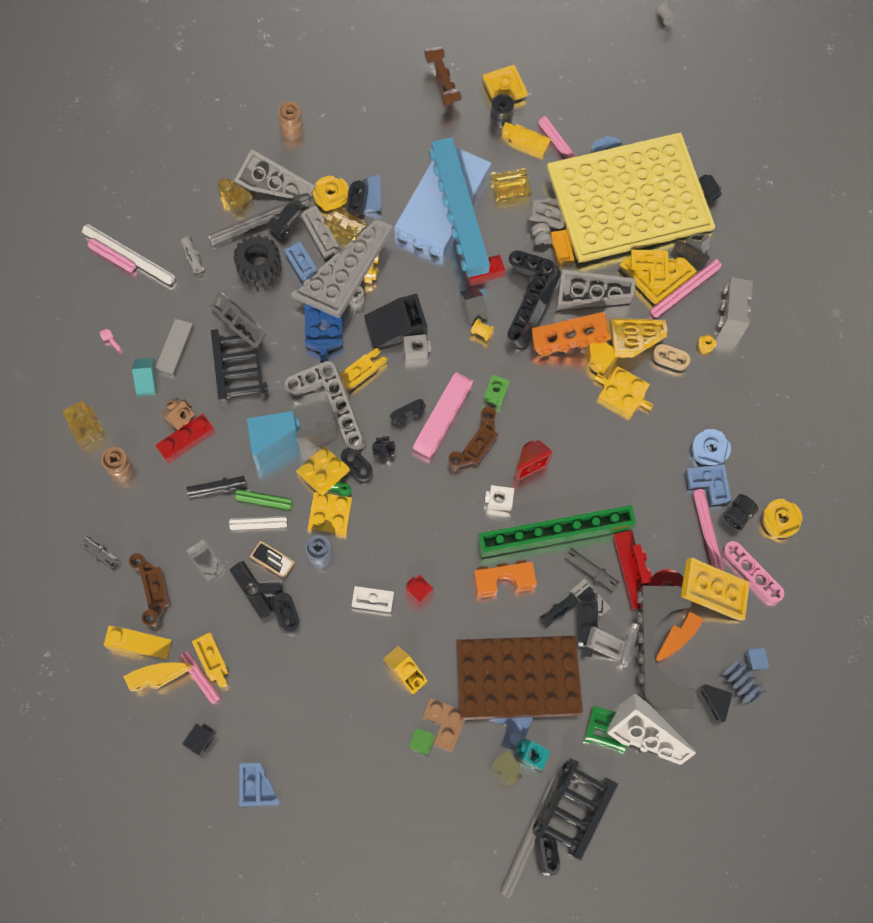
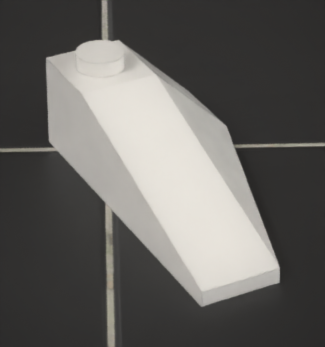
[607,693,696,765]

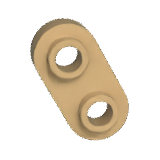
[653,344,690,371]

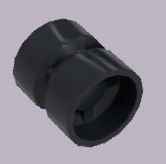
[490,94,515,127]
[722,494,759,531]

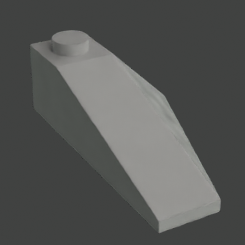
[234,149,315,199]

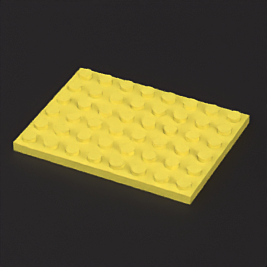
[546,132,715,263]

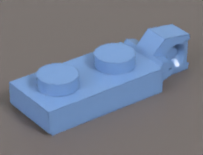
[284,241,318,282]

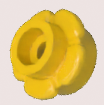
[698,335,717,352]

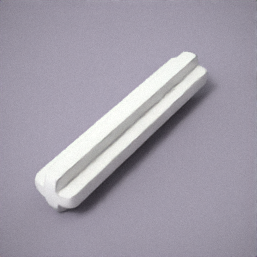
[229,516,287,530]

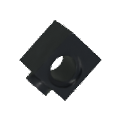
[182,723,216,758]

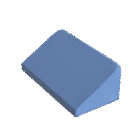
[363,174,381,213]

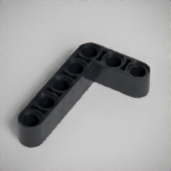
[507,250,561,348]

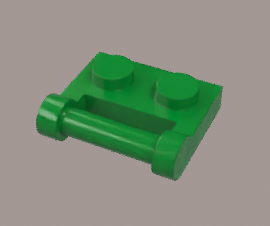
[584,706,627,754]

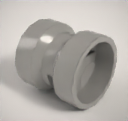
[531,223,553,248]

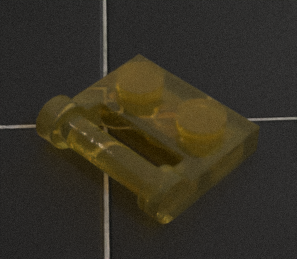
[490,167,532,202]

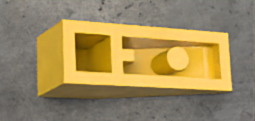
[104,626,172,660]

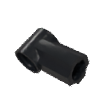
[267,201,303,239]

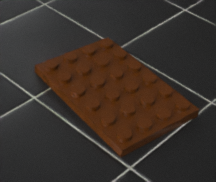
[456,636,583,720]

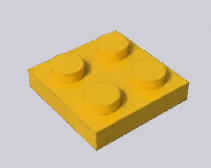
[482,64,528,100]
[296,446,350,496]
[308,492,352,536]

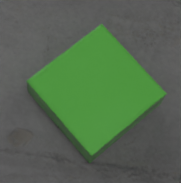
[409,728,436,755]

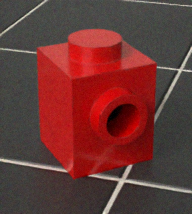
[405,575,434,607]

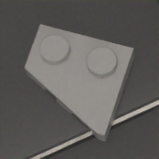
[529,198,564,229]

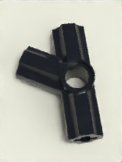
[229,561,283,620]

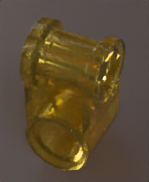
[217,178,253,211]

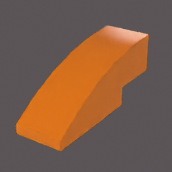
[654,612,704,664]

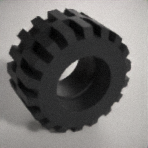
[233,234,282,286]

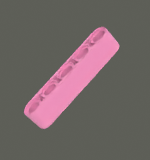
[413,372,473,458]

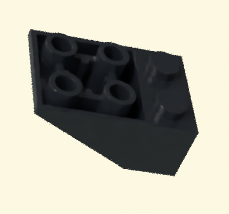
[364,293,428,349]

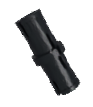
[539,594,578,627]

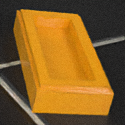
[549,230,575,267]

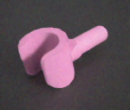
[100,329,122,352]

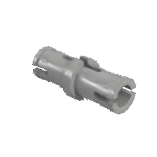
[180,236,204,274]

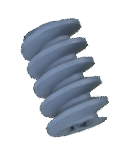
[723,658,766,703]

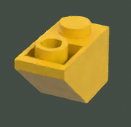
[383,646,428,694]

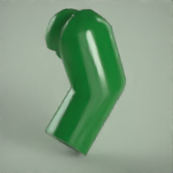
[330,481,352,496]

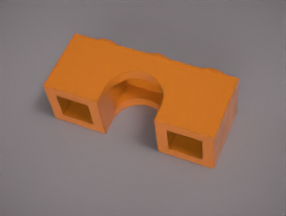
[473,560,537,598]

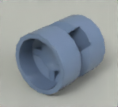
[305,535,332,566]

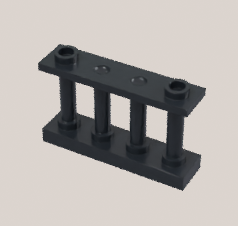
[211,329,268,406]
[532,758,618,860]

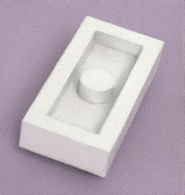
[352,586,394,613]

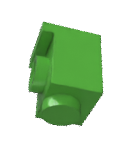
[483,374,510,407]

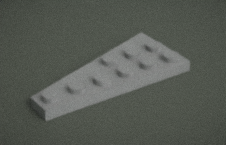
[291,219,393,319]

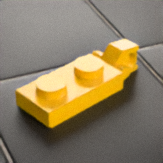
[502,122,551,156]
[192,632,229,689]

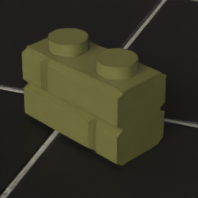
[490,751,523,786]

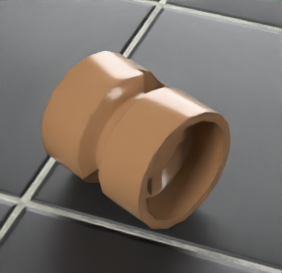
[278,101,303,135]
[101,447,132,479]

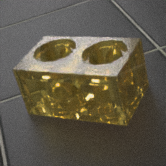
[62,400,103,448]

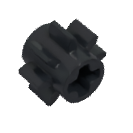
[372,436,396,460]

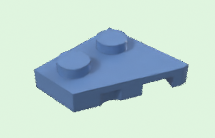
[238,763,279,807]

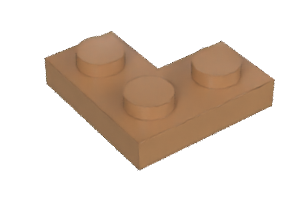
[423,698,465,752]

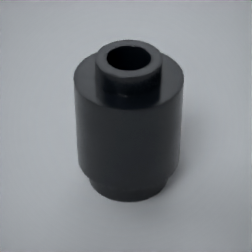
[698,174,722,202]

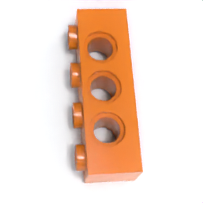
[532,312,612,356]

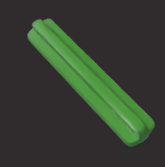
[235,489,293,509]

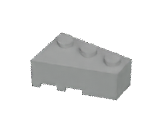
[718,277,753,338]

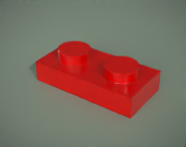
[469,254,506,282]

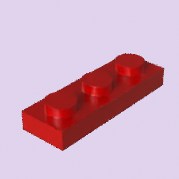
[155,414,214,462]

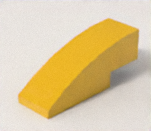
[123,662,193,692]

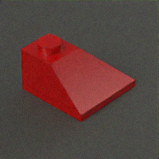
[514,440,553,481]

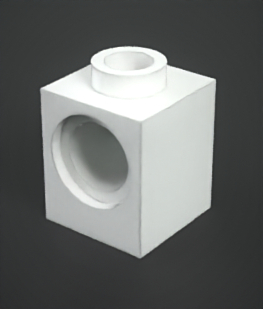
[485,485,514,512]

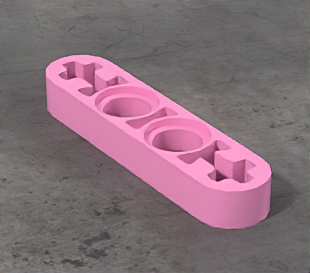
[723,541,784,604]

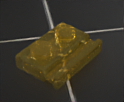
[324,208,368,240]

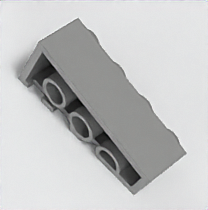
[556,269,636,311]

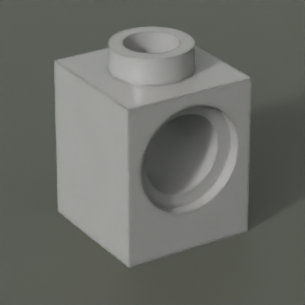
[403,334,431,361]

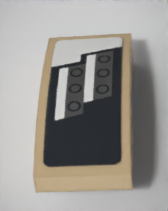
[249,541,295,579]

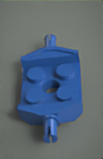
[304,303,343,363]

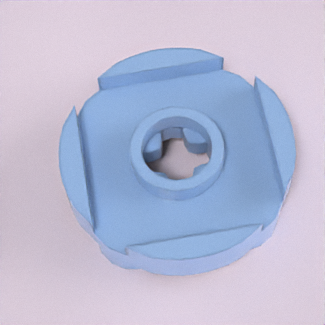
[691,429,731,466]

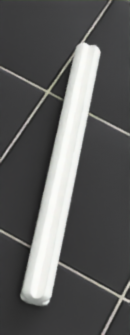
[82,224,175,285]

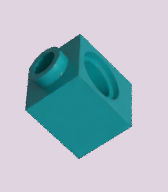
[514,739,551,770]

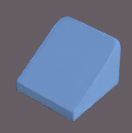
[745,648,770,671]

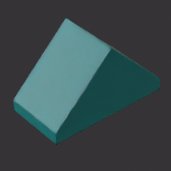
[132,357,156,395]

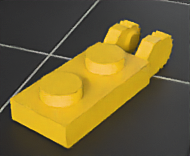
[341,348,388,392]

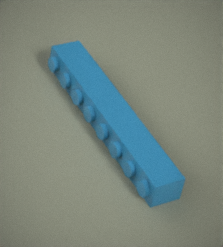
[429,138,490,277]

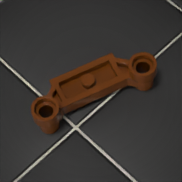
[424,47,462,107]
[448,407,498,470]
[129,553,170,627]

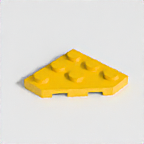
[619,256,697,305]
[610,318,668,358]

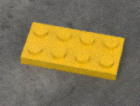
[681,558,750,621]

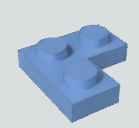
[686,465,731,505]
[489,717,533,751]

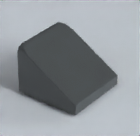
[685,233,710,254]

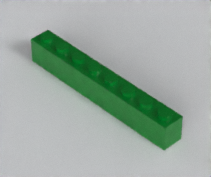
[477,505,636,558]

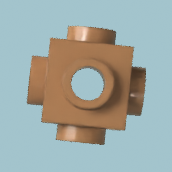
[159,397,195,430]

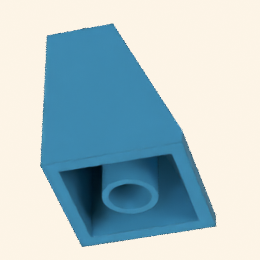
[247,411,301,467]

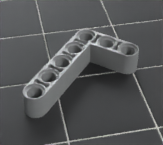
[284,361,366,451]

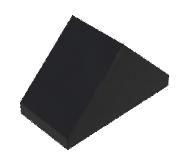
[698,684,733,725]

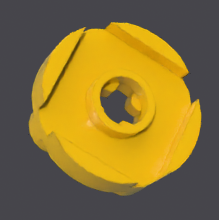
[313,176,349,211]
[762,499,803,538]

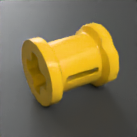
[471,318,495,341]

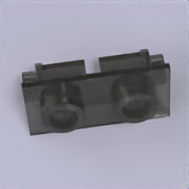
[670,240,710,270]

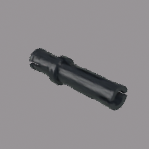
[186,475,246,498]

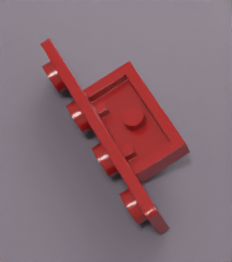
[613,531,652,609]

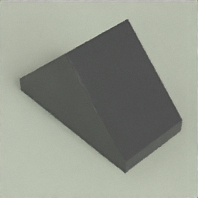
[459,287,488,325]

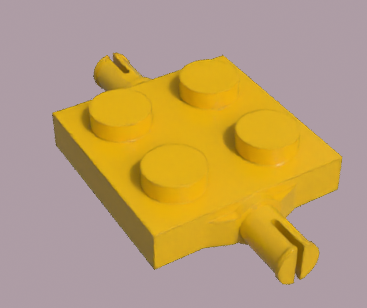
[594,366,654,417]

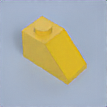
[586,330,618,375]

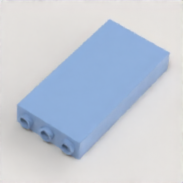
[395,147,491,257]

